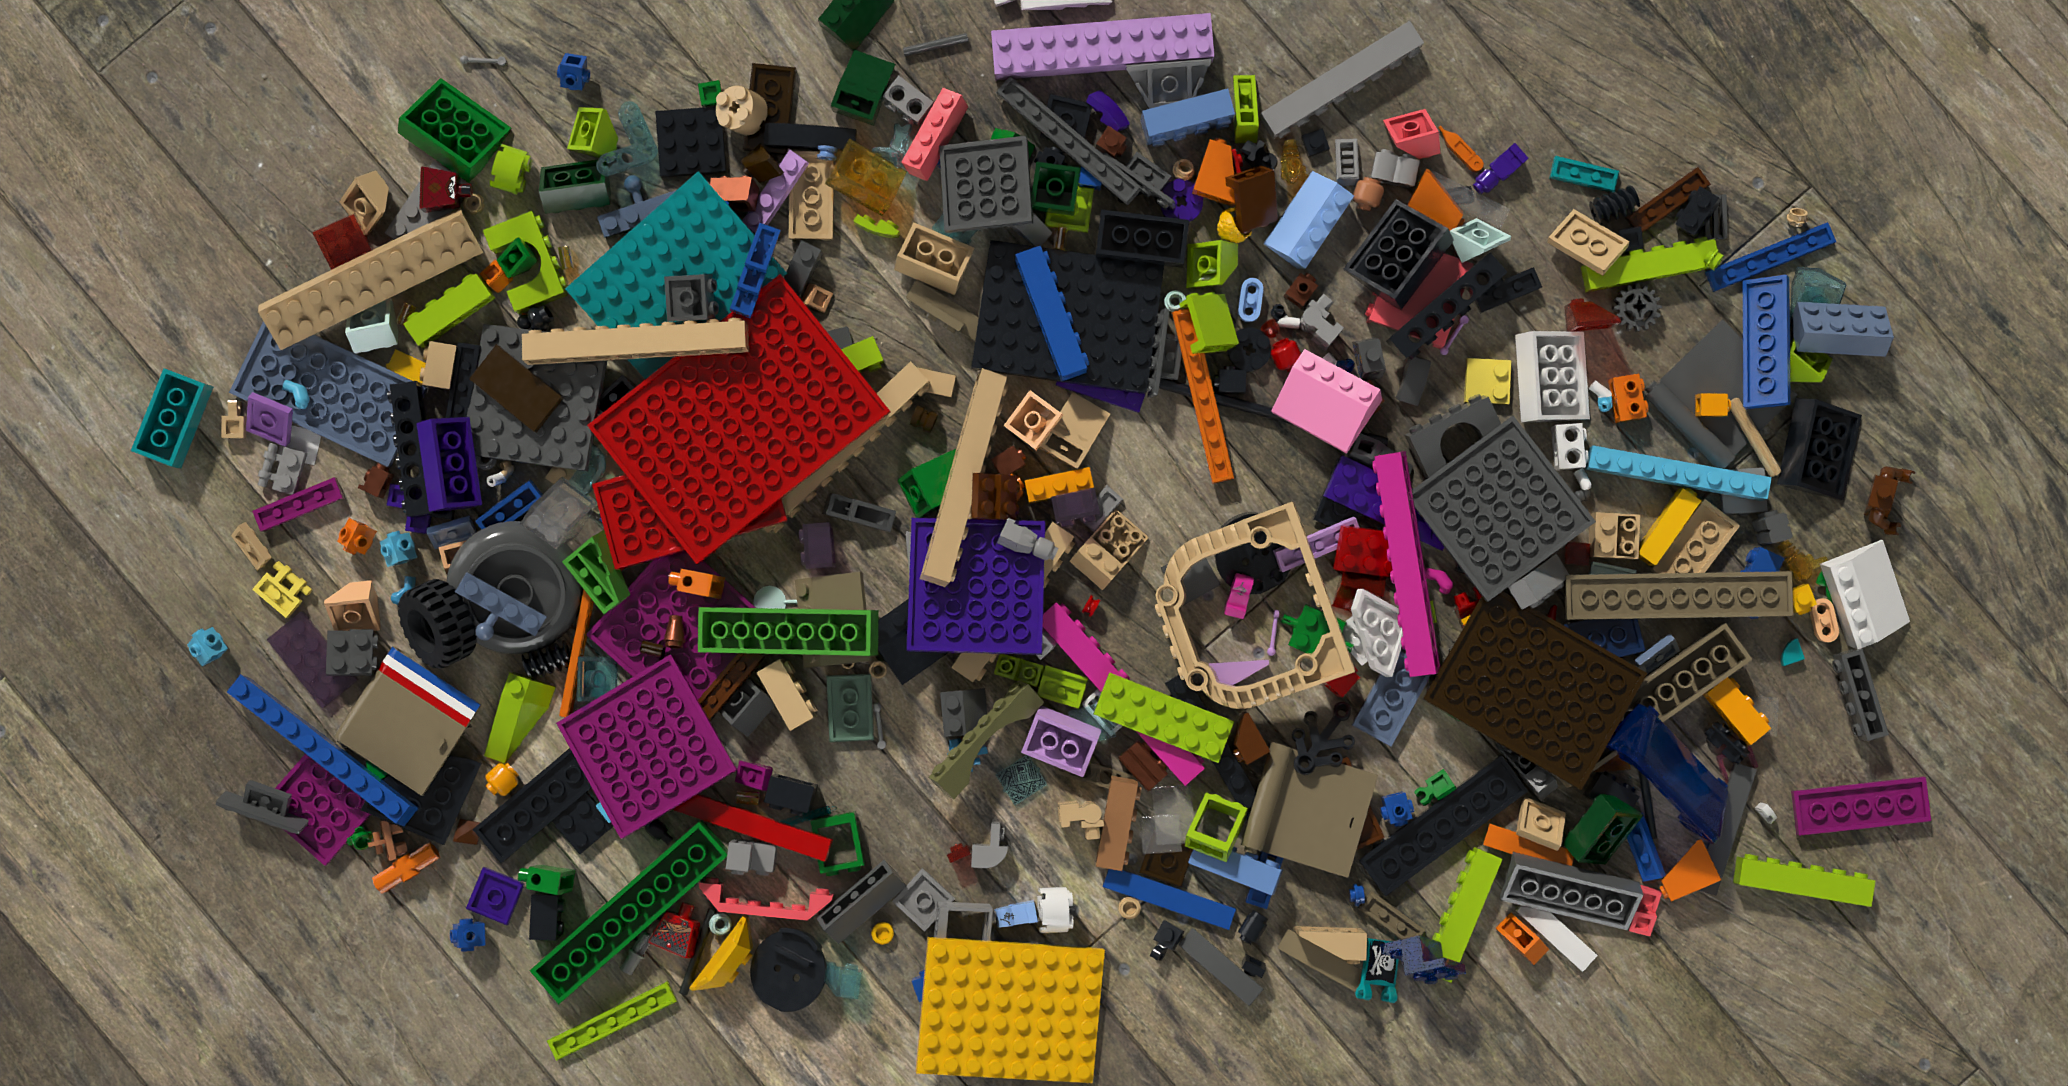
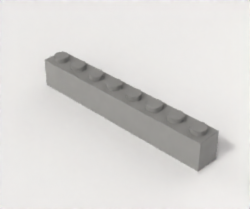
[1259,21,1424,139]

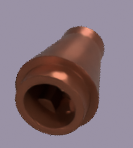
[663,615,686,649]

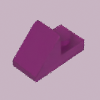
[735,760,773,791]

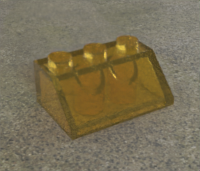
[825,139,907,216]

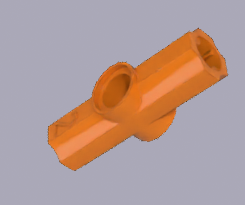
[372,842,441,894]

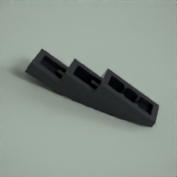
[764,123,857,152]

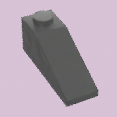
[784,240,823,299]

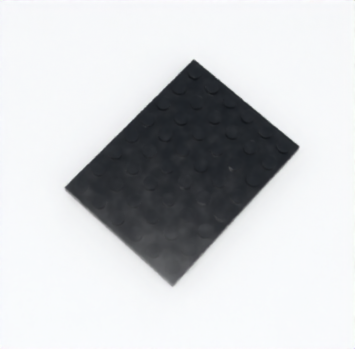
[971,240,1164,394]

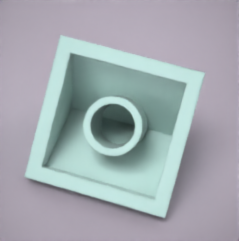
[1450,218,1511,263]

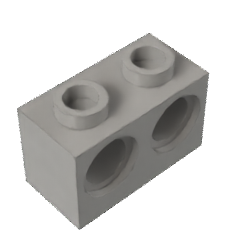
[883,75,934,127]

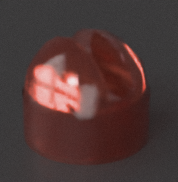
[1261,319,1280,338]

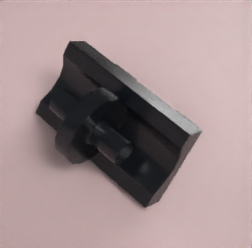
[1241,140,1278,170]

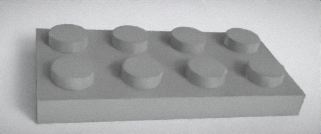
[385,161,469,240]

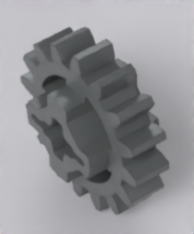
[1612,283,1662,332]

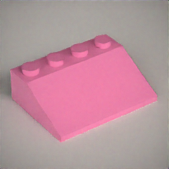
[1271,349,1382,454]

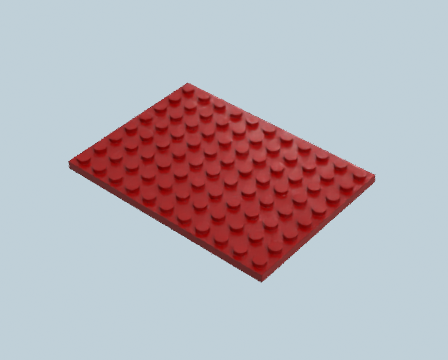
[587,274,891,565]

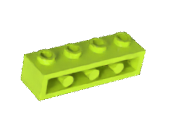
[403,274,496,348]

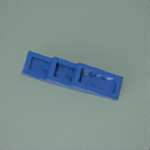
[730,223,781,318]

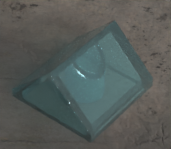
[577,656,617,701]

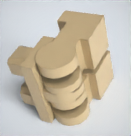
[1057,800,1104,840]

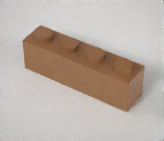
[1096,776,1141,871]

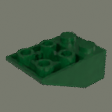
[831,50,896,126]

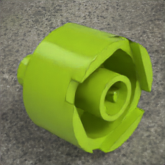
[490,144,533,194]

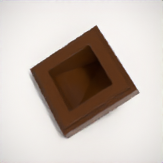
[453,819,481,845]

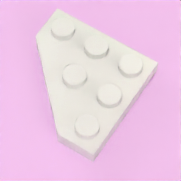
[1351,589,1403,677]

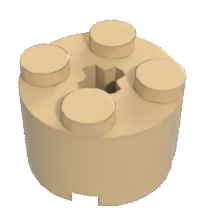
[716,85,767,135]

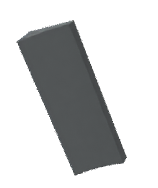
[1500,852,1644,930]

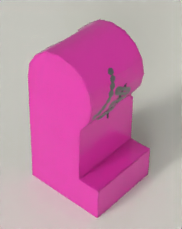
[1224,573,1254,619]

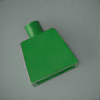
[518,865,576,895]

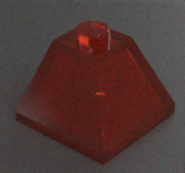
[1564,298,1621,332]

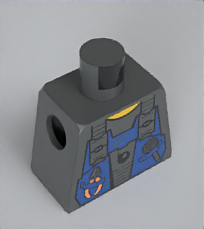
[1352,337,1386,382]

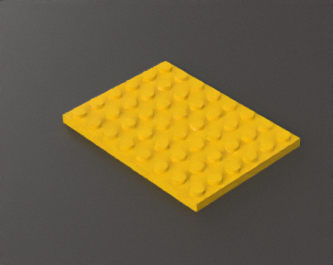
[915,937,1105,1083]

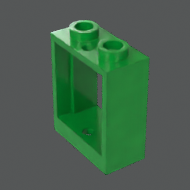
[810,811,865,876]

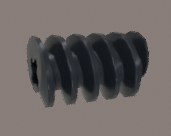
[1589,185,1640,225]
[521,640,571,680]

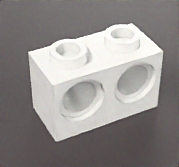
[1551,423,1589,471]

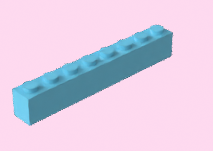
[1585,446,1772,501]

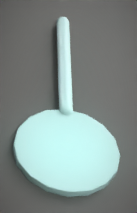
[753,586,797,609]

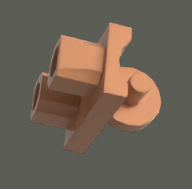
[368,821,407,861]

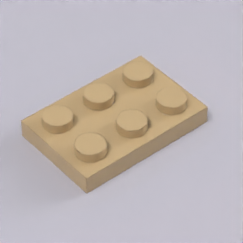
[1547,209,1629,276]

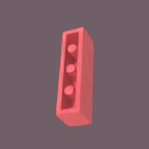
[901,88,968,181]

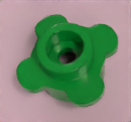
[347,827,373,850]

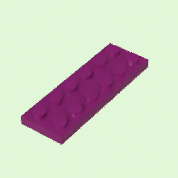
[1791,776,1931,836]

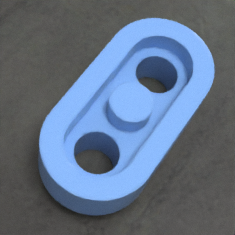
[1238,278,1263,323]

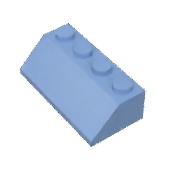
[1263,171,1354,269]

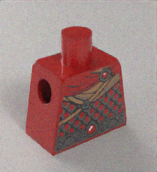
[648,902,700,958]

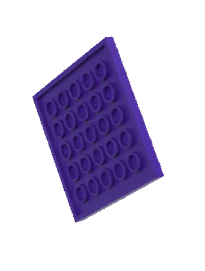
[907,518,1045,655]

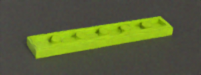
[547,981,678,1061]

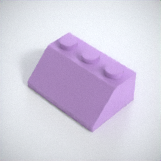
[1021,705,1102,777]

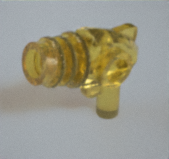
[1281,139,1309,184]
[1777,540,1828,581]

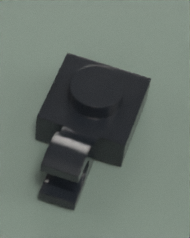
[1150,920,1185,961]

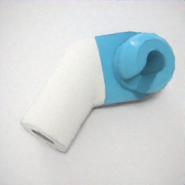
[1589,380,1613,412]

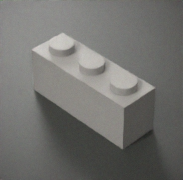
[1508,554,1569,609]

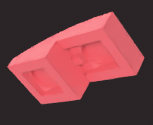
[1628,885,1662,936]

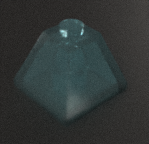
[1790,267,1846,317]

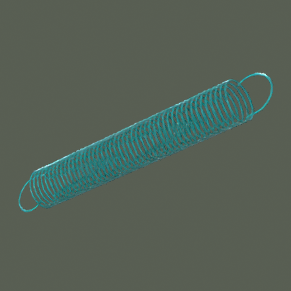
[780,806,837,826]

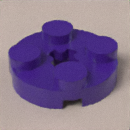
[1160,179,1203,222]

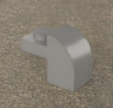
[971,822,1008,868]

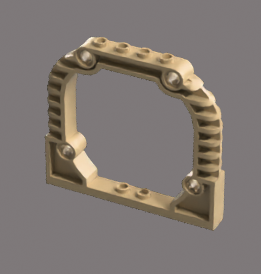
[1155,502,1356,709]

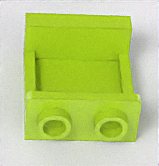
[1179,292,1239,354]

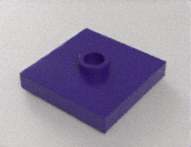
[466,867,525,925]

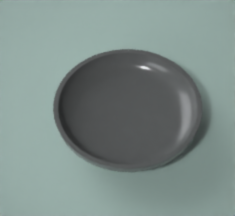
[446,521,584,654]

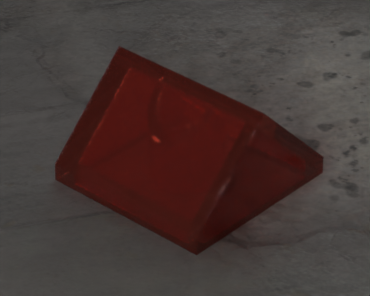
[1332,571,1387,612]

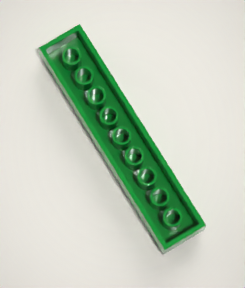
[529,820,728,1005]

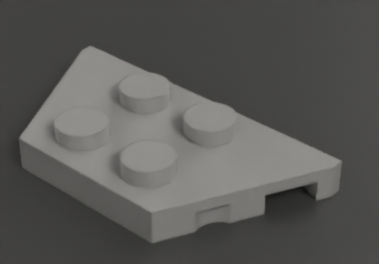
[1126,58,1211,108]

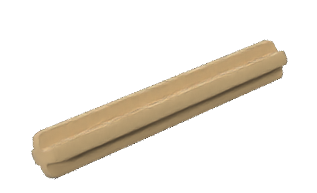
[1730,398,1781,477]

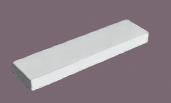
[1515,905,1598,972]

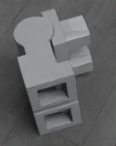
[1300,294,1344,351]

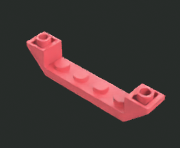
[699,877,834,921]

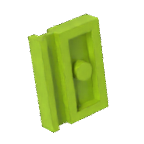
[1037,665,1088,709]

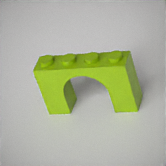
[483,211,568,315]

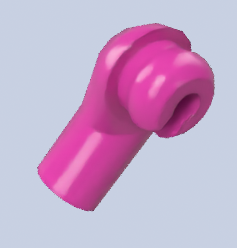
[1425,568,1453,595]

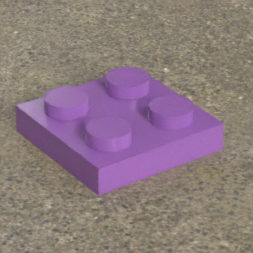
[246,392,293,447]

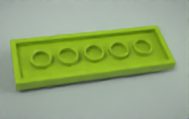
[1093,672,1234,763]

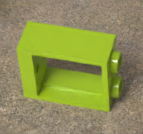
[1185,792,1247,862]

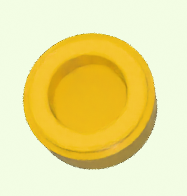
[871,921,894,945]

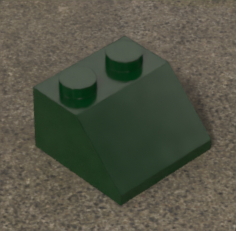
[1032,162,1080,216]

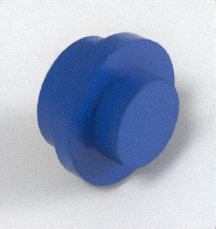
[1349,884,1365,906]

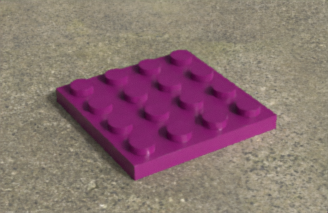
[275,754,371,866]

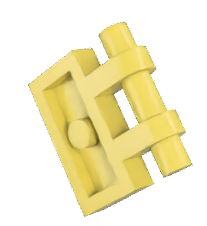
[252,561,313,618]

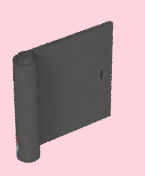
[1644,319,1797,469]

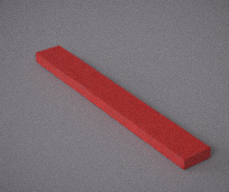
[672,794,833,862]

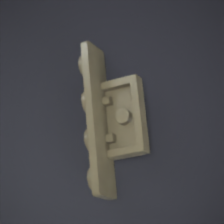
[906,280,979,341]

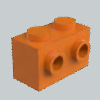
[1608,374,1648,423]

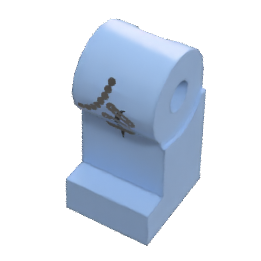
[994,900,1038,927]

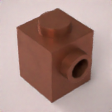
[1096,126,1127,159]

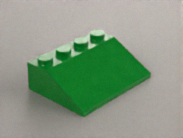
[398,78,512,183]

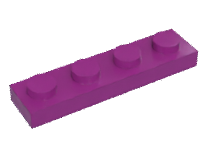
[252,477,345,532]

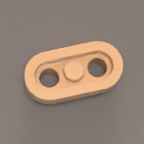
[1810,598,1839,642]

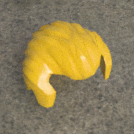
[1217,207,1252,243]

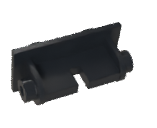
[1704,721,1750,765]

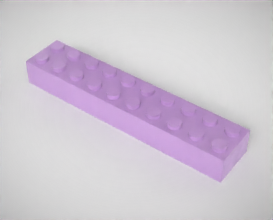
[991,13,1214,80]

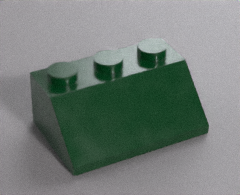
[818,0,895,52]
[539,159,611,214]
[1563,794,1644,865]

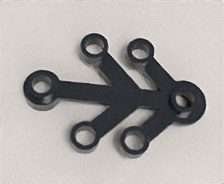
[1292,702,1355,775]

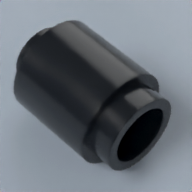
[1238,910,1268,945]

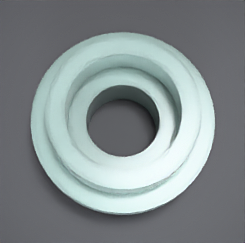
[1164,290,1186,312]
[709,913,732,936]

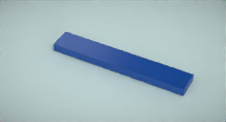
[1705,222,1836,292]
[1103,869,1236,930]

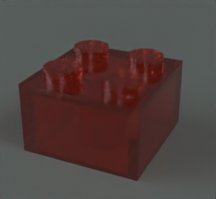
[312,212,374,270]

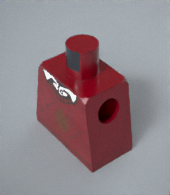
[419,167,473,213]

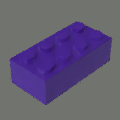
[417,417,482,512]

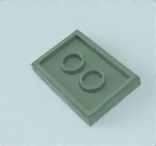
[826,674,874,742]

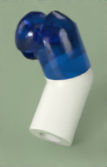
[1322,353,1355,373]

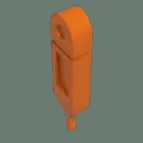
[1438,125,1484,173]

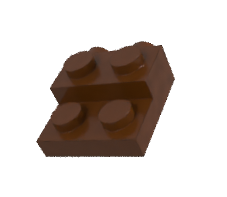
[971,473,1020,520]

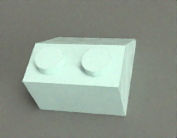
[345,298,399,353]

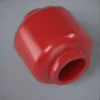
[1270,338,1302,372]

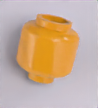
[485,763,519,796]

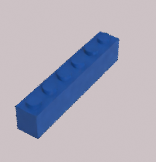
[1015,245,1089,382]

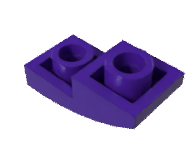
[1086,90,1130,132]

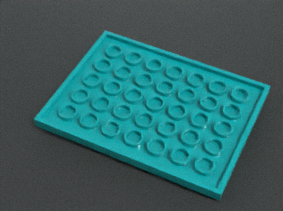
[565,171,787,379]

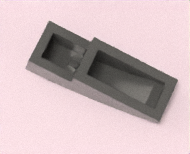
[822,493,896,532]

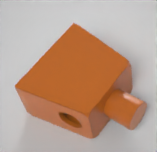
[668,569,725,599]

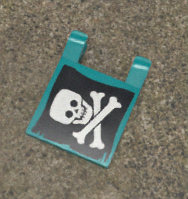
[1355,938,1401,1003]

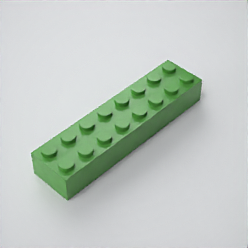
[698,607,879,656]

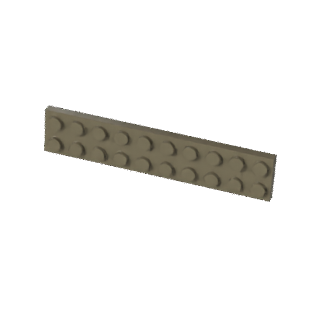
[1565,571,1793,620]

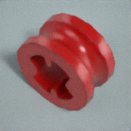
[1082,595,1100,617]

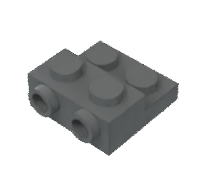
[664,274,719,322]
[326,629,378,676]

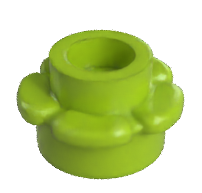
[1704,249,1724,270]

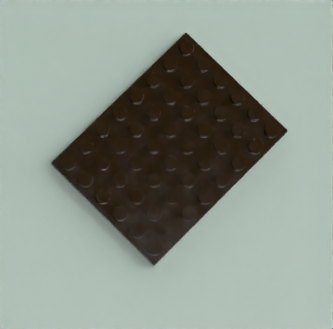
[1422,591,1647,790]

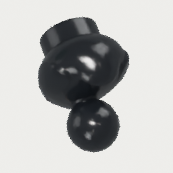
[517,305,554,332]

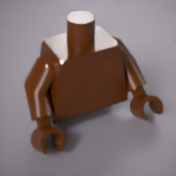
[1864,466,1915,536]

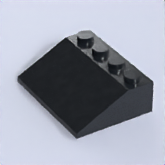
[1343,199,1454,310]
[1777,398,1862,500]
[878,599,949,685]

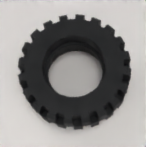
[398,579,477,669]

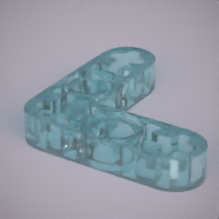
[596,101,658,176]

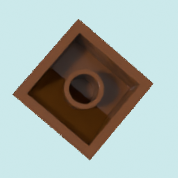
[1232,711,1270,765]

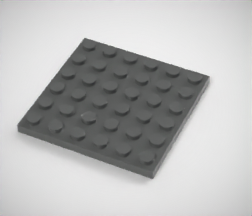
[467,324,608,472]
[1412,416,1596,602]

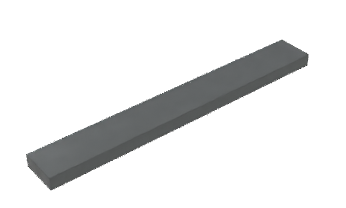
[996,76,1142,206]

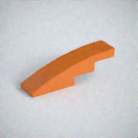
[1483,824,1574,866]

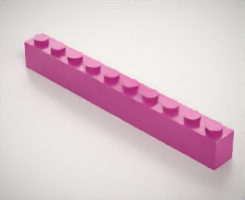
[1373,451,1440,677]
[1043,602,1205,786]

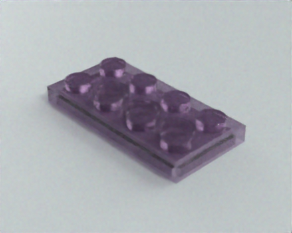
[267,611,359,708]

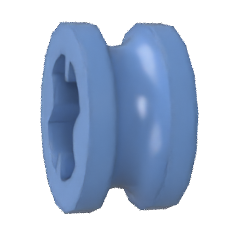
[817,145,838,161]

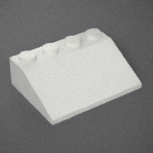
[1515,331,1590,422]
[1820,540,1910,649]

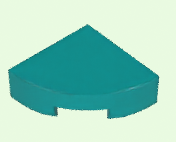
[1781,638,1805,666]

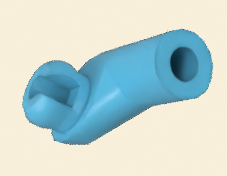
[282,380,310,409]

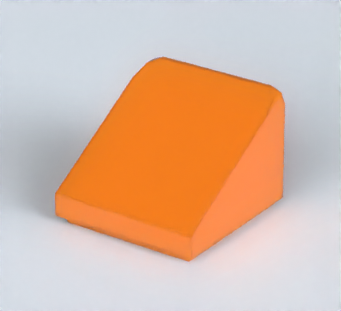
[479,259,513,293]

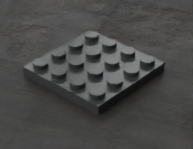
[939,136,1033,233]

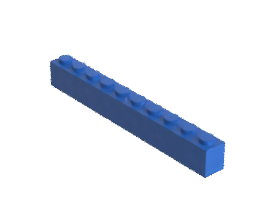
[227,674,418,826]

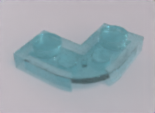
[568,444,606,496]

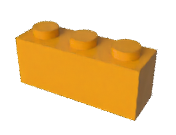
[1024,467,1094,504]
[1703,677,1771,745]

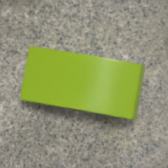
[853,214,900,238]
[994,654,1045,687]

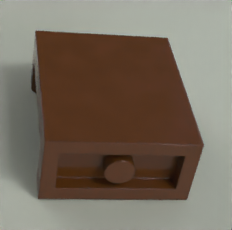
[1225,165,1278,234]

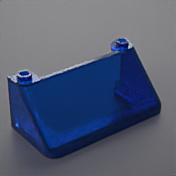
[1606,704,1729,845]

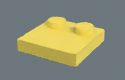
[1464,358,1511,405]

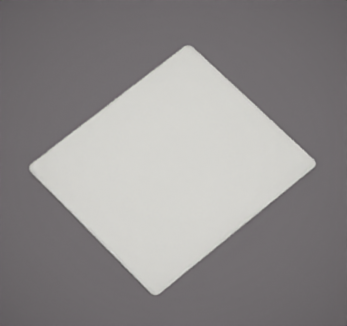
[278,425,321,465]

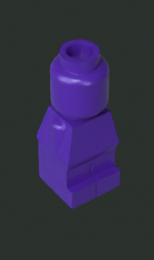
[1473,143,1529,195]

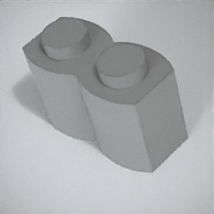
[1370,149,1420,189]

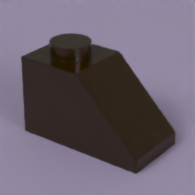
[741,143,784,183]

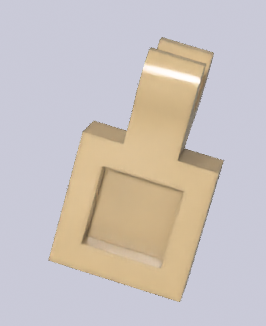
[221,400,246,438]

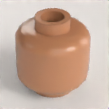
[1353,177,1384,211]

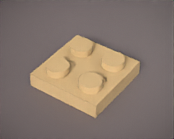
[1516,797,1566,851]

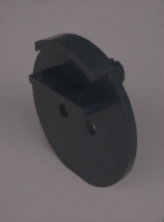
[1215,512,1291,594]
[750,928,827,1012]

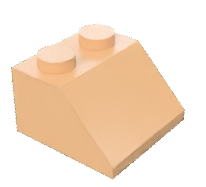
[1004,390,1063,450]

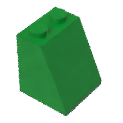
[897,449,956,518]

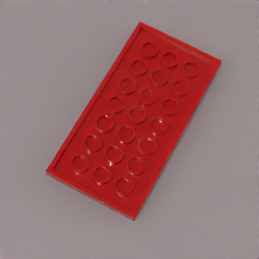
[592,474,788,569]

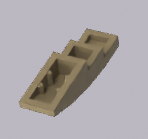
[1278,929,1362,992]

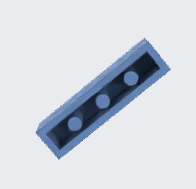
[1188,846,1283,895]

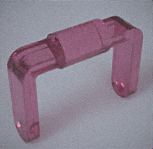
[1716,746,1758,780]

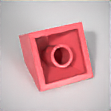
[1383,109,1441,159]

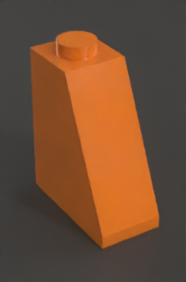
[1192,138,1235,207]
[1407,168,1465,231]
[1659,839,1721,902]

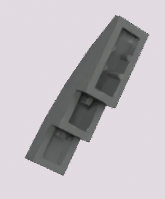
[1179,928,1264,1006]

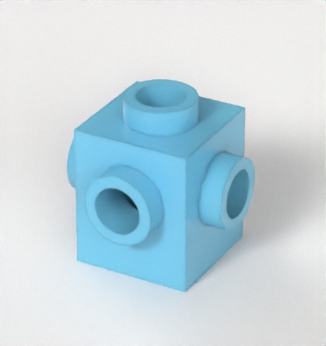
[380,531,417,567]
[187,627,228,666]

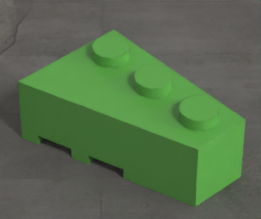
[562,530,630,614]

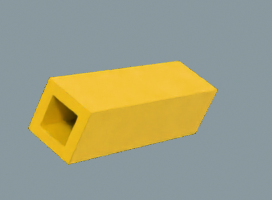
[1638,488,1701,567]

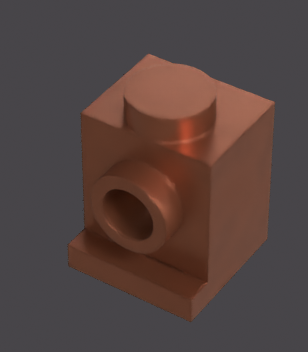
[1283,273,1318,309]
[358,463,394,499]

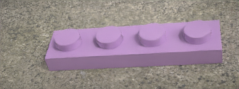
[743,150,809,233]
[1273,516,1359,572]

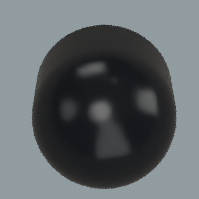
[645,819,673,845]

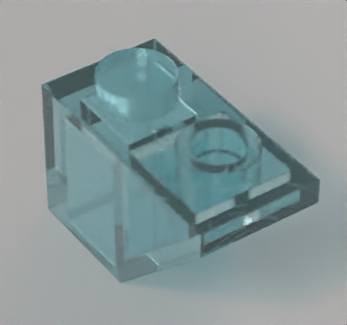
[825,961,863,999]

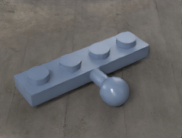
[597,175,676,238]
[455,572,547,640]

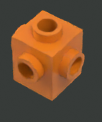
[337,518,377,555]

